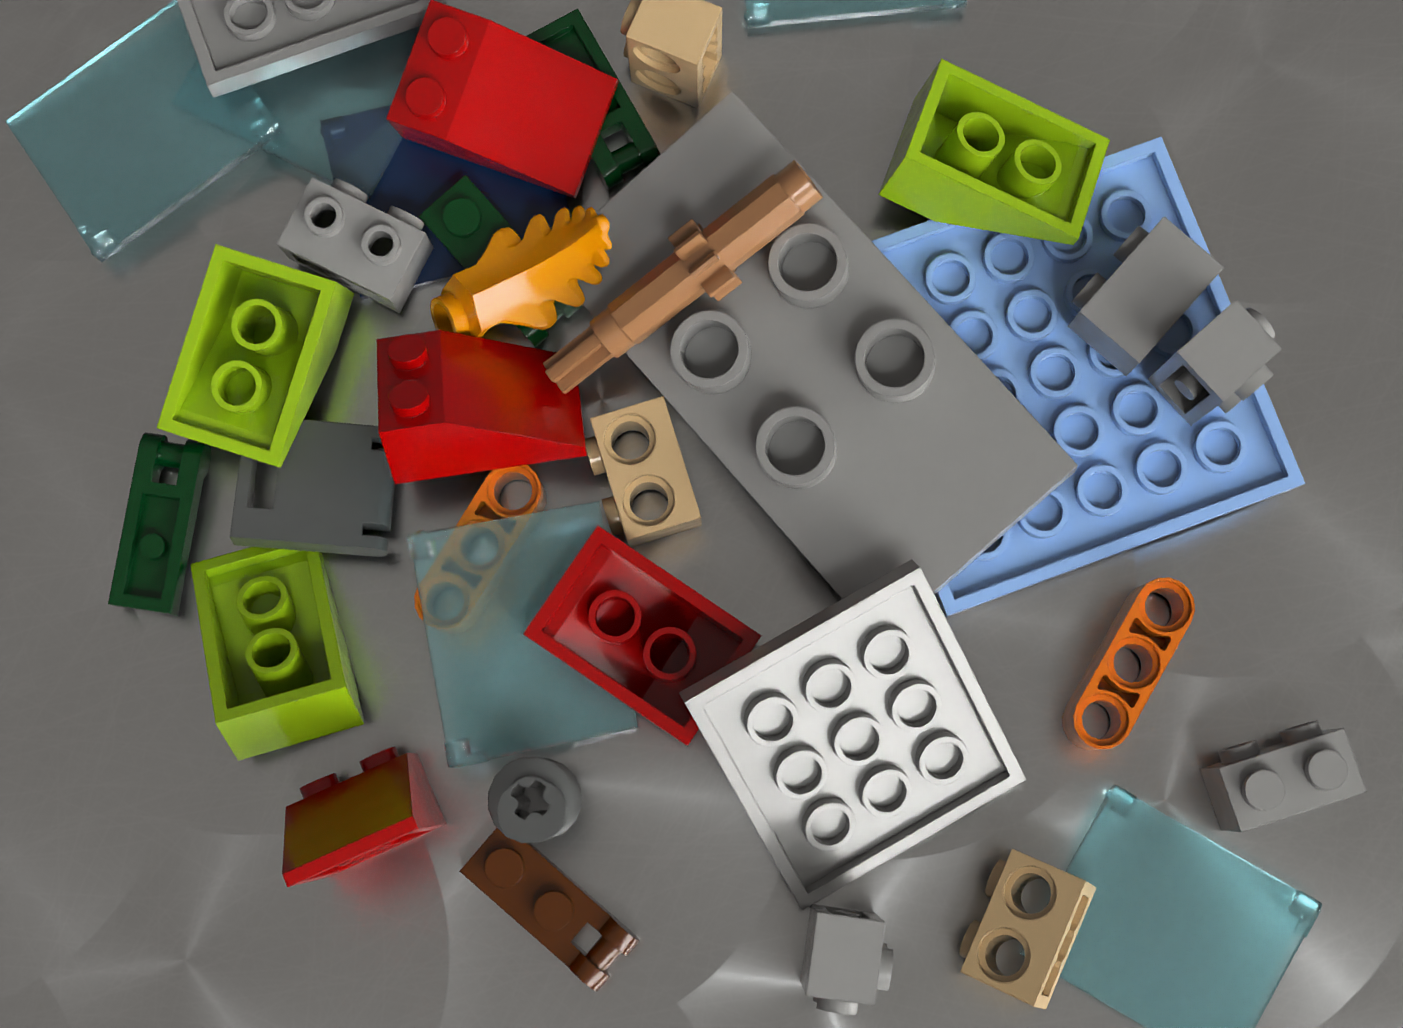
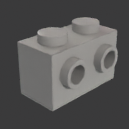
[277,177,434,313]
[1068,217,1224,376]
[1148,299,1282,426]
[1200,720,1367,832]
[800,904,893,1015]

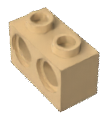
[620,0,723,109]
[585,396,702,547]
[959,849,1097,1010]

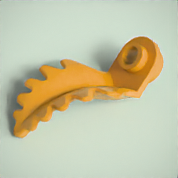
[430,205,612,338]

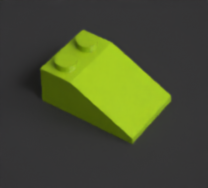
[878,58,1110,245]
[156,244,355,468]
[190,547,364,761]

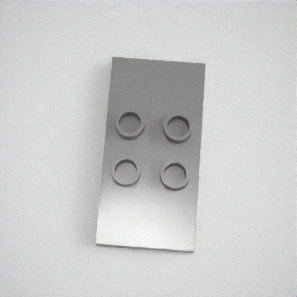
[577,91,1078,599]

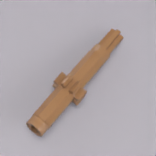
[543,160,823,394]

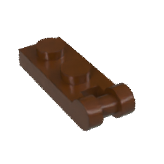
[459,828,640,992]

